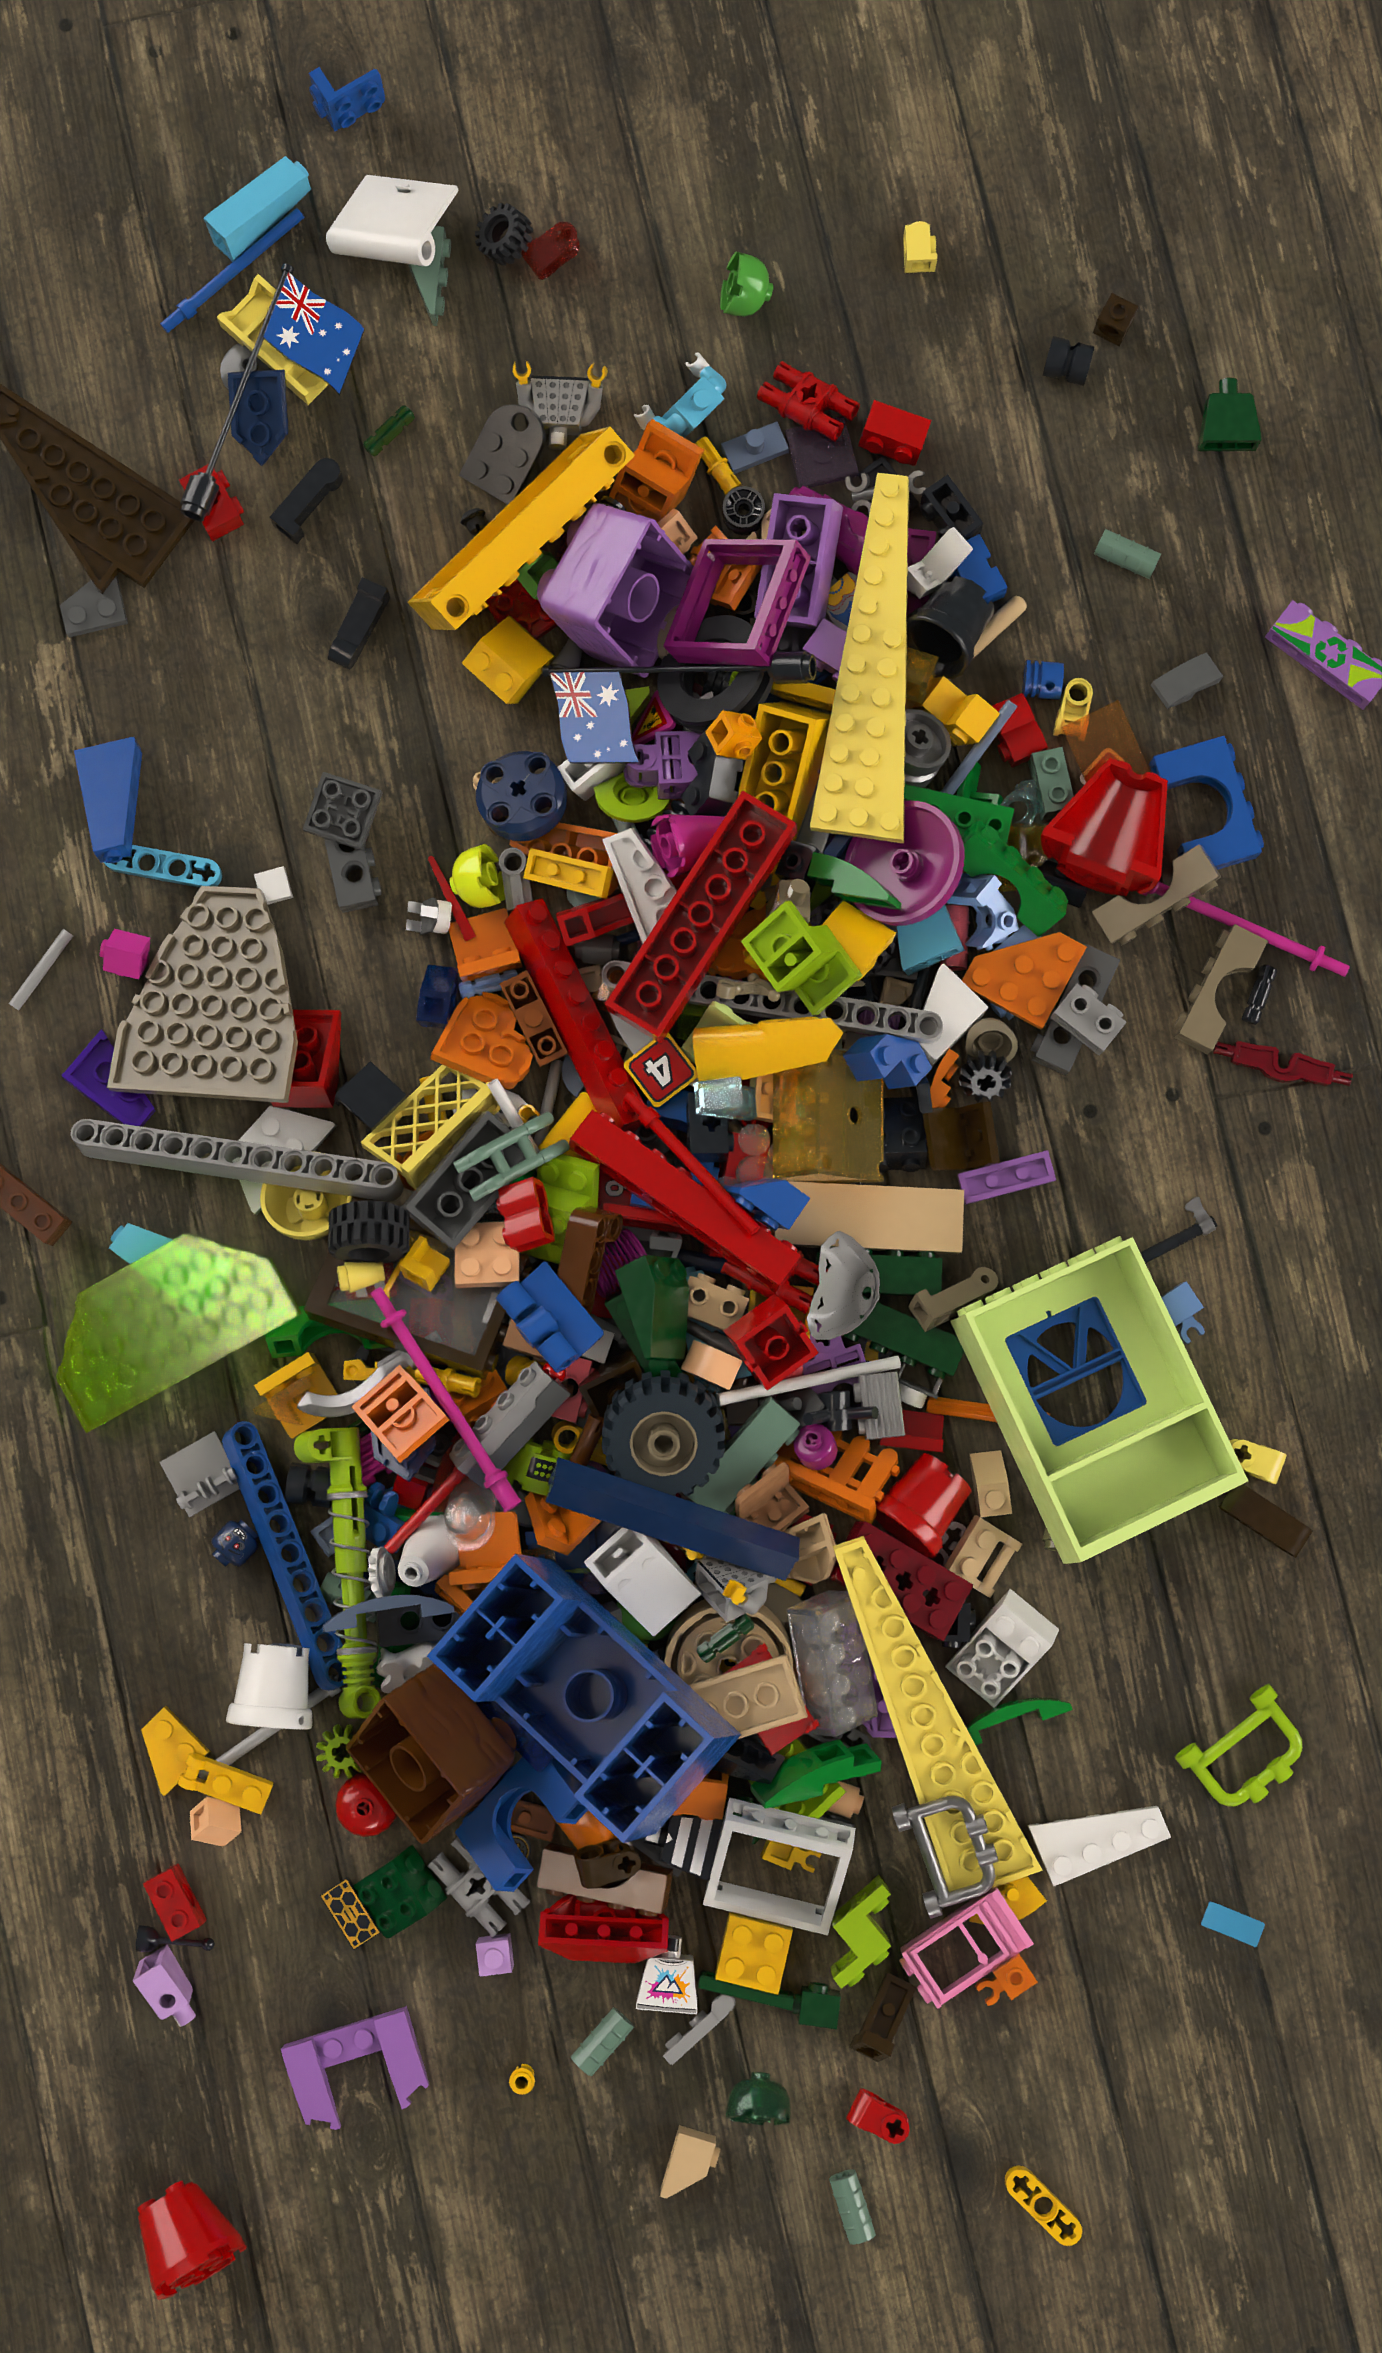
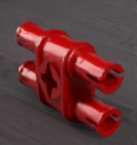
[757,361,860,442]
[721,1250,828,1315]

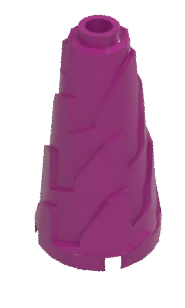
[789,486,869,577]

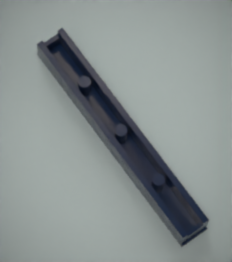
[545,1457,800,1581]

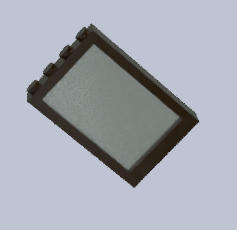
[304,1196,534,1380]

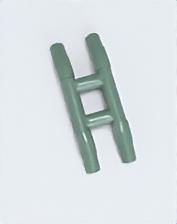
[453,1112,569,1201]

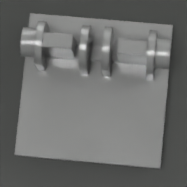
[159,1431,240,1517]

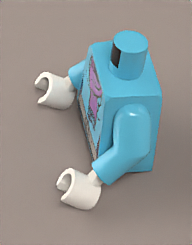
[634,352,726,438]

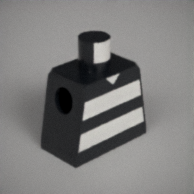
[644,1815,723,1881]

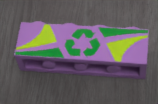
[1265,600,1382,710]

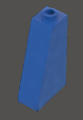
[74,737,142,863]

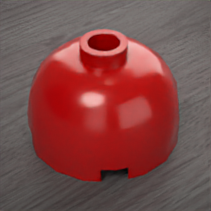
[335,1772,397,1837]

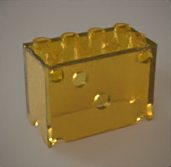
[773,1049,884,1184]

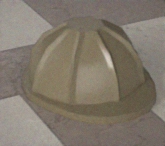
[965,1018,1018,1063]

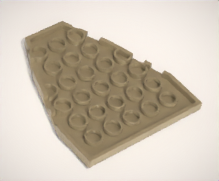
[107,886,298,1103]

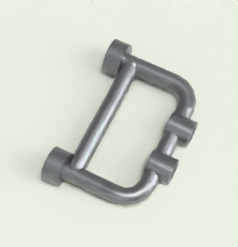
[892,1795,999,1919]

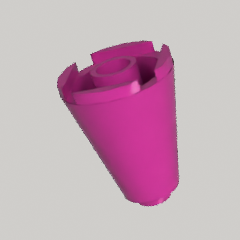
[651,814,725,877]

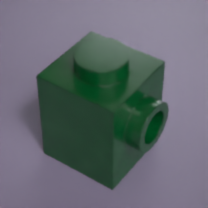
[792,1982,841,2030]

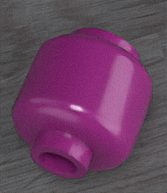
[793,1424,838,1470]

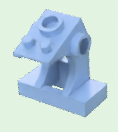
[947,873,1019,951]

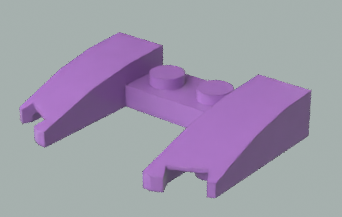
[281,2006,429,2130]

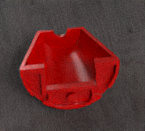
[1041,758,1168,896]

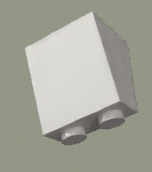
[919,963,988,1067]

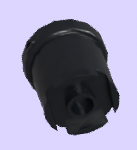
[906,577,994,679]

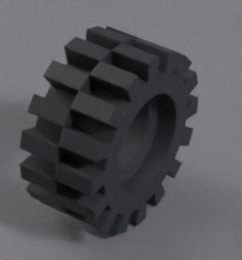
[475,203,533,266]

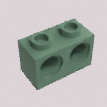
[1028,747,1074,821]

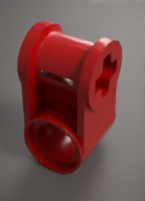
[846,2088,910,2144]

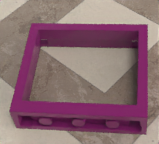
[663,539,811,666]

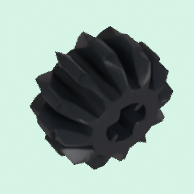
[959,1049,1012,1103]

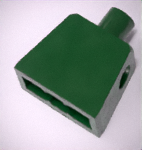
[1198,378,1262,451]

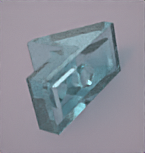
[694,1076,757,1121]

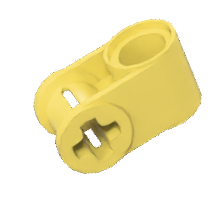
[1053,678,1093,741]
[1229,1439,1287,1485]

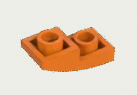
[930,1048,959,1108]

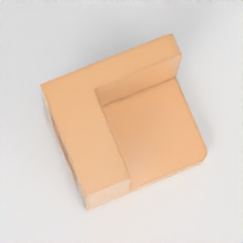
[190,1797,241,1846]

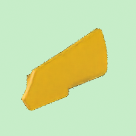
[692,1017,844,1089]

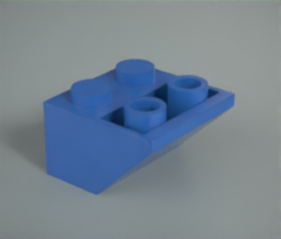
[724,1178,810,1231]

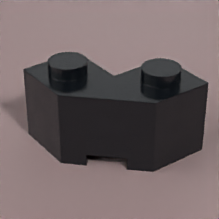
[681,730,744,816]

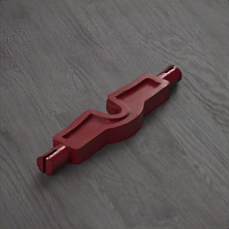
[1213,1041,1353,1086]

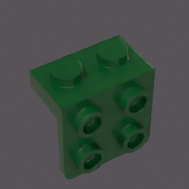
[353,1845,448,1938]

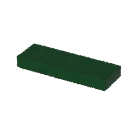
[698,1970,794,2011]

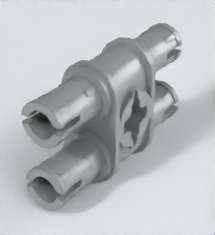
[428,1837,530,1937]

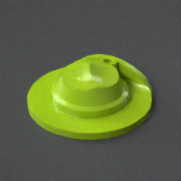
[593,772,672,823]

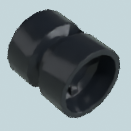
[1042,336,1094,386]
[285,1462,332,1508]

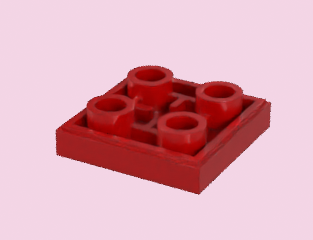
[485,579,558,640]

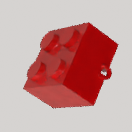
[723,1294,819,1391]

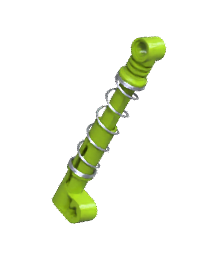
[294,1427,381,1719]

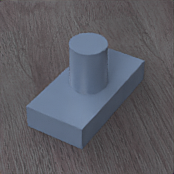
[721,422,789,474]

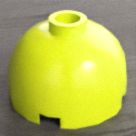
[450,844,505,908]

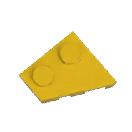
[141,1706,210,1796]

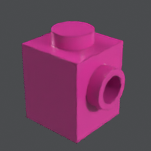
[100,929,150,980]

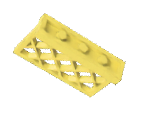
[361,1065,501,1189]

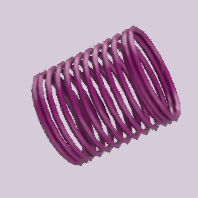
[596,1228,647,1299]

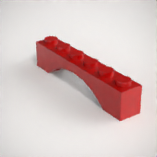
[556,870,691,946]

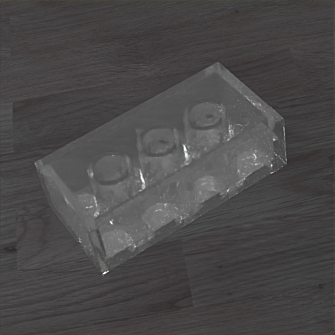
[786,1590,878,1737]

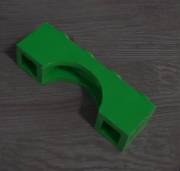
[961,819,1068,937]
[265,1297,395,1358]

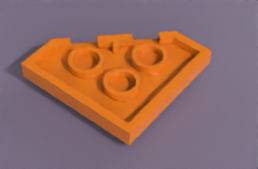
[962,932,1087,1030]

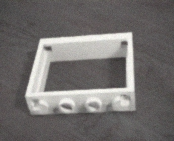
[703,1798,856,1935]

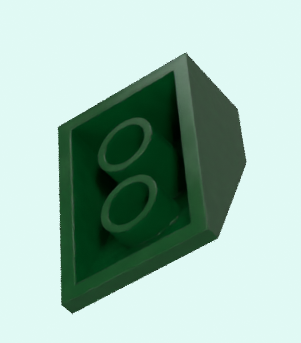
[615,1255,689,1362]

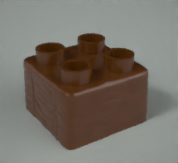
[346,1663,517,1844]

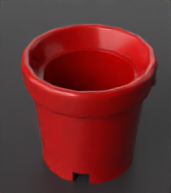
[875,1453,972,1558]

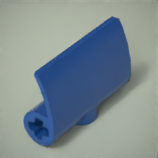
[496,1261,604,1373]

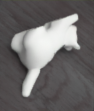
[376,1641,439,1693]

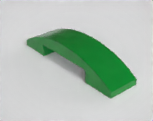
[965,1698,1073,1745]

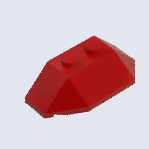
[538,1894,669,1964]

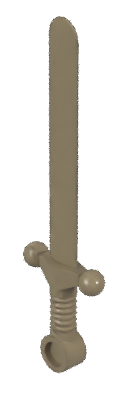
[716,973,865,1002]

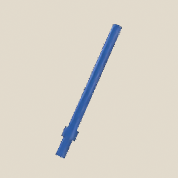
[160,208,304,333]

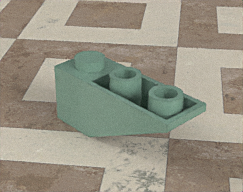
[408,226,451,326]

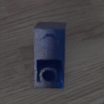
[416,965,459,1029]

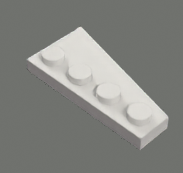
[602,827,677,943]
[1028,1806,1171,1886]

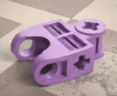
[624,731,702,799]
[803,1323,866,1394]

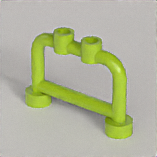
[1175,1684,1303,1807]

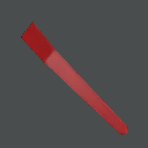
[428,856,476,942]

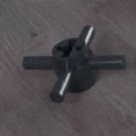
[803,1390,879,1431]

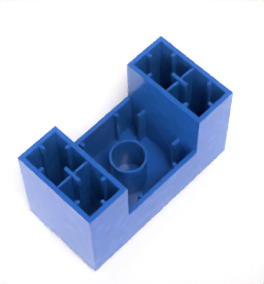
[427,1554,742,1843]

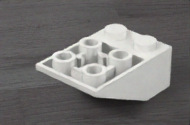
[584,1527,702,1636]
[945,1589,1059,1708]

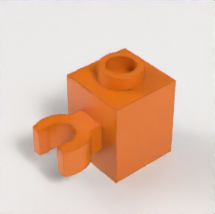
[975,1953,1038,2006]

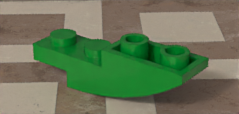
[751,1739,882,1809]

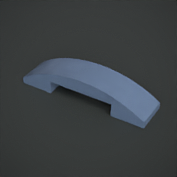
[322,1595,454,1632]

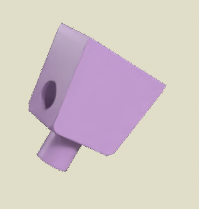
[133,1944,196,2027]

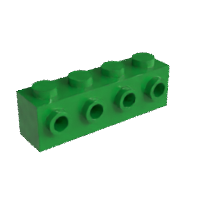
[904,784,1014,844]

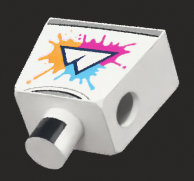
[636,1935,697,2014]

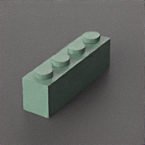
[687,1396,800,1514]

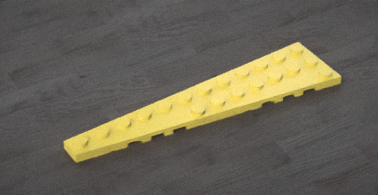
[833,1536,1043,1892]

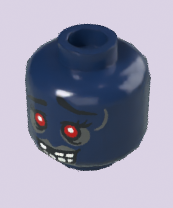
[211,1520,259,1567]

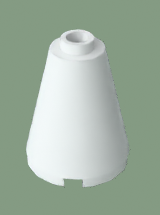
[398,1514,460,1587]

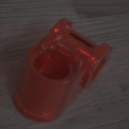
[521,222,580,280]

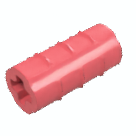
[939,905,970,971]

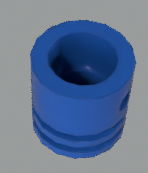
[1022,660,1064,700]

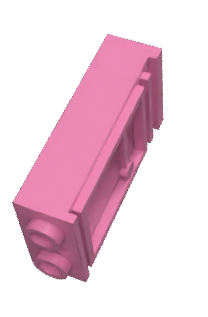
[899,1887,1034,2009]

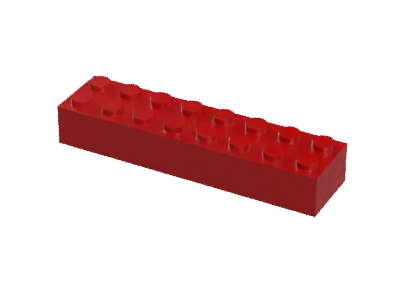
[605,790,797,1044]

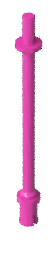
[1142,881,1350,977]
[371,1287,522,1513]

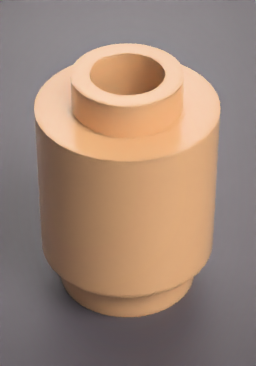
[827,1781,864,1819]

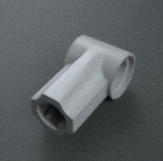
[499,848,533,912]

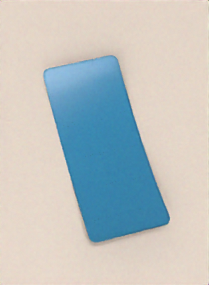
[1201,1902,1265,1947]

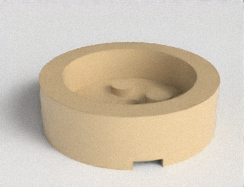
[664,1599,793,1685]

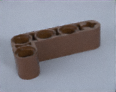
[557,1206,623,1316]

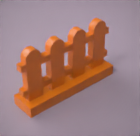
[760,1431,900,1524]

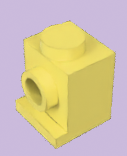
[903,221,937,273]

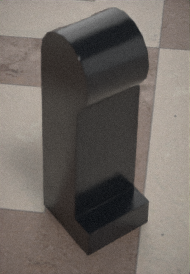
[269,458,343,544]
[328,577,391,669]

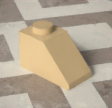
[969,1450,1012,1517]
[660,2125,720,2199]

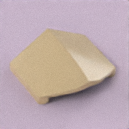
[783,1513,837,1584]

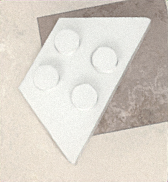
[232,1105,337,1215]

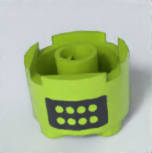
[502,1438,571,1496]

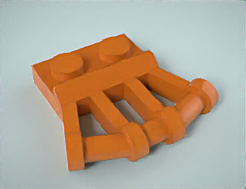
[689,525,762,611]

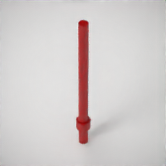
[623,1091,760,1235]

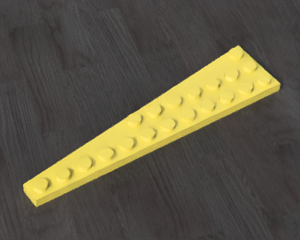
[810,473,909,843]

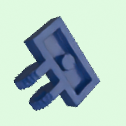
[364,1482,405,1553]

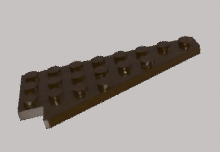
[0,384,195,594]

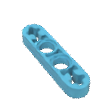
[104,845,222,888]

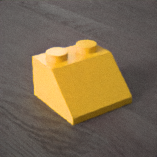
[462,616,555,704]

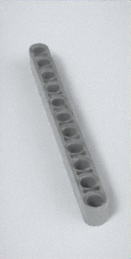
[602,961,943,1044]
[70,1119,404,1201]

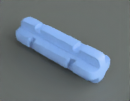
[459,969,518,999]

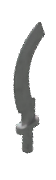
[297,1331,442,1418]

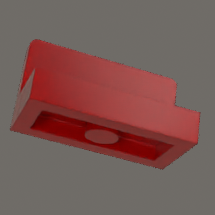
[878,1410,944,1452]

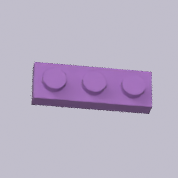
[957,1150,1056,1205]

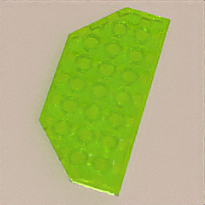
[56,1233,302,1433]

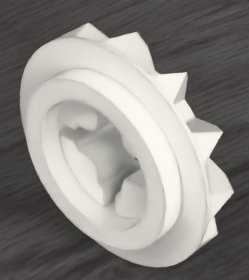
[367,1547,396,1598]

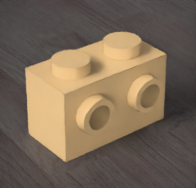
[688,1273,749,1331]

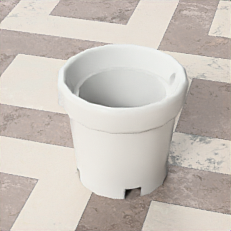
[226,1643,312,1730]

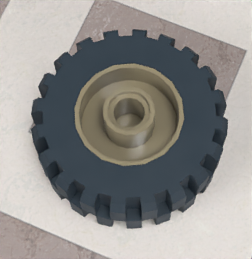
[602,1370,725,1496]

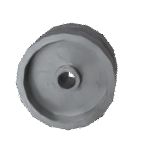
[904,709,951,788]

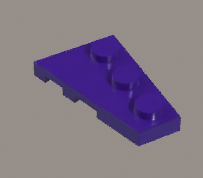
[61,1029,155,1127]

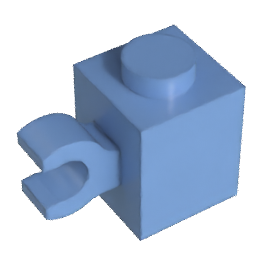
[1161,1281,1205,1344]

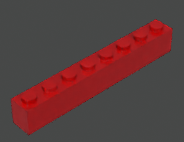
[504,898,643,1132]
[569,1109,801,1294]

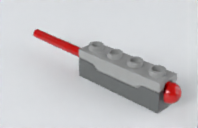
[384,1361,571,1554]

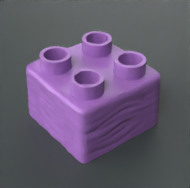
[537,503,694,678]

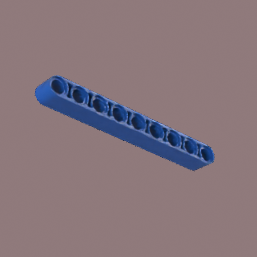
[222,1421,346,1691]

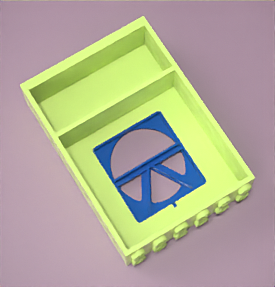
[950,1236,1248,1564]

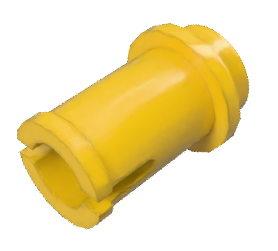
[509,2064,535,2095]

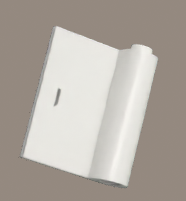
[326,175,459,266]

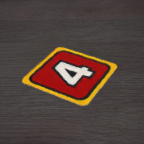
[624,1033,698,1107]

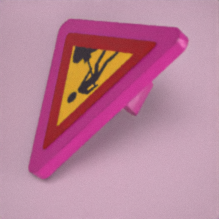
[632,690,676,745]

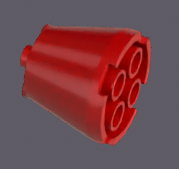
[137,2181,247,2300]

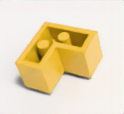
[912,676,1000,746]

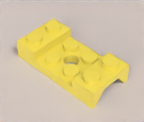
[217,274,328,405]

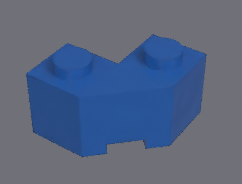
[843,1034,932,1089]

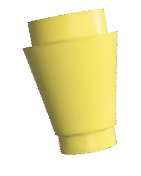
[337,1262,385,1293]

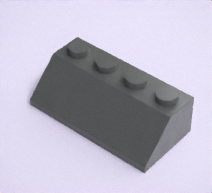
[401,1111,525,1250]

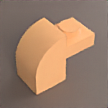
[681,1340,742,1390]

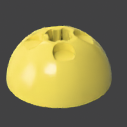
[260,1151,352,1240]

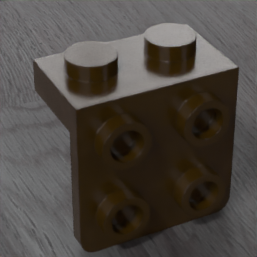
[923,1102,1000,1171]

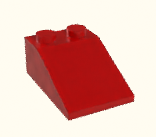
[271,1010,342,1108]

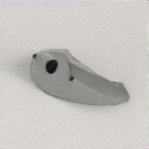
[806,1231,880,1340]

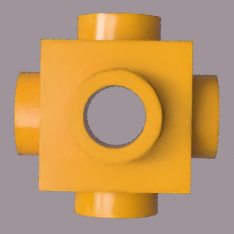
[705,710,763,760]

